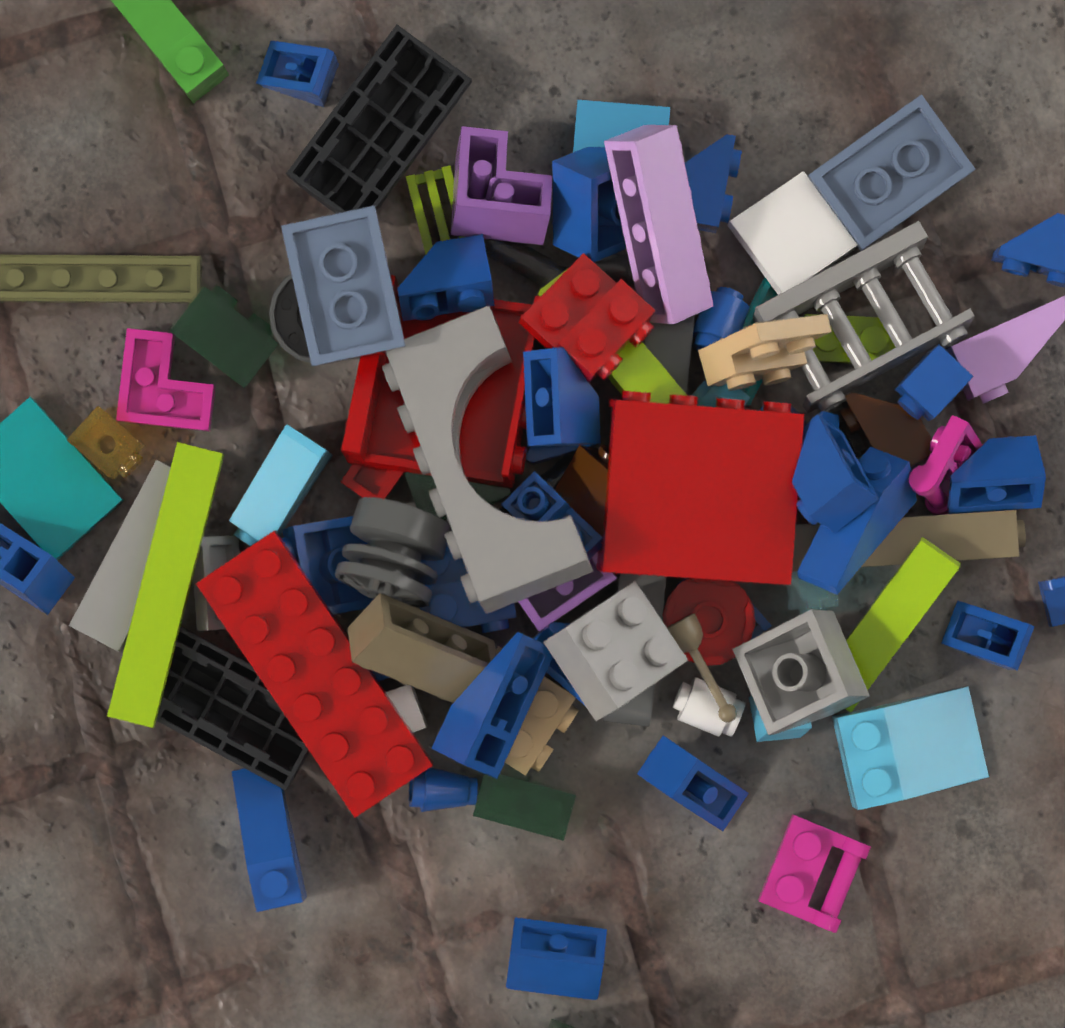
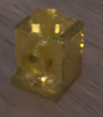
[67,406,145,480]

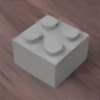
[543,581,688,721]

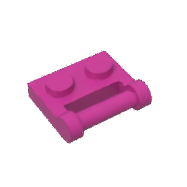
[909,415,983,515]
[758,814,871,933]

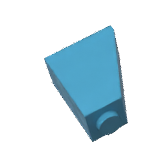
[229,424,333,546]

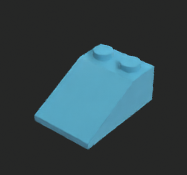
[832,686,989,810]

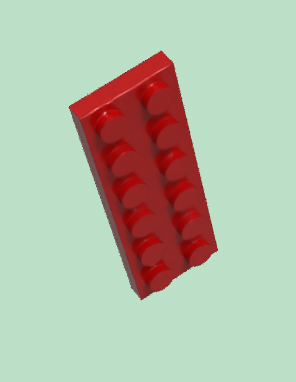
[195,530,434,818]

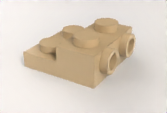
[698,314,832,391]
[496,646,579,776]

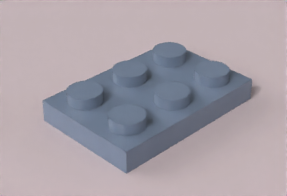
[808,94,976,252]
[281,206,406,366]

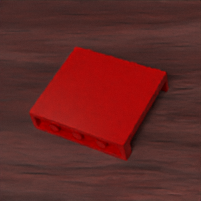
[341,275,541,488]
[597,391,804,585]

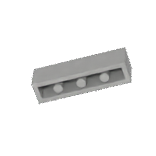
[69,460,171,652]

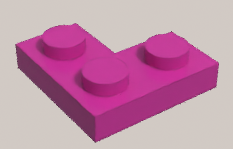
[116,328,216,432]

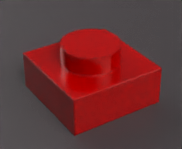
[340,464,405,499]

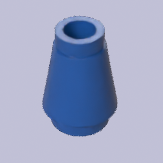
[408,767,478,812]

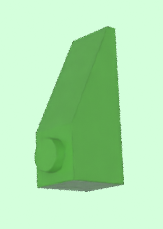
[111,0,229,104]

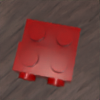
[518,253,656,383]

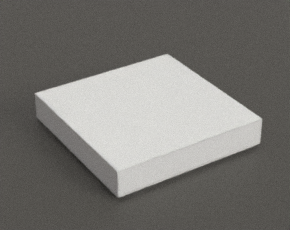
[727,171,858,295]

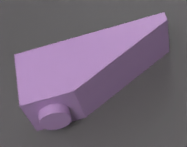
[946,296,1065,404]

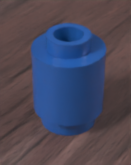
[692,287,749,352]

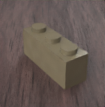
[348,593,497,703]

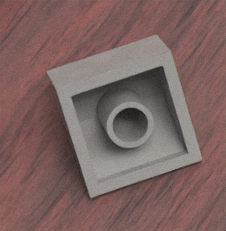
[733,609,870,735]

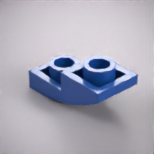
[501,471,603,560]

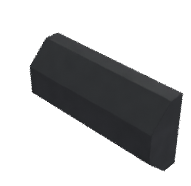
[286,24,472,214]
[156,626,309,790]

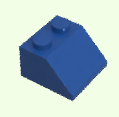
[552,147,626,262]

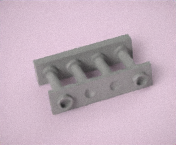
[753,221,975,414]

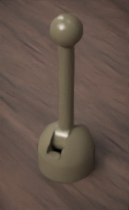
[667,613,737,722]

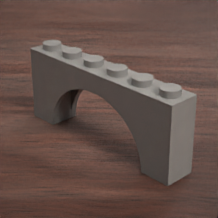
[382,306,594,614]

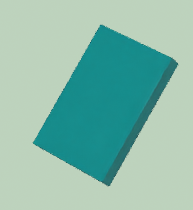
[0,397,125,561]

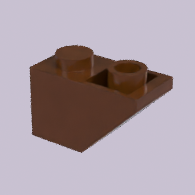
[838,392,932,467]

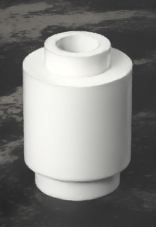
[673,677,745,737]

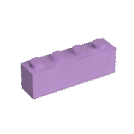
[604,125,714,324]

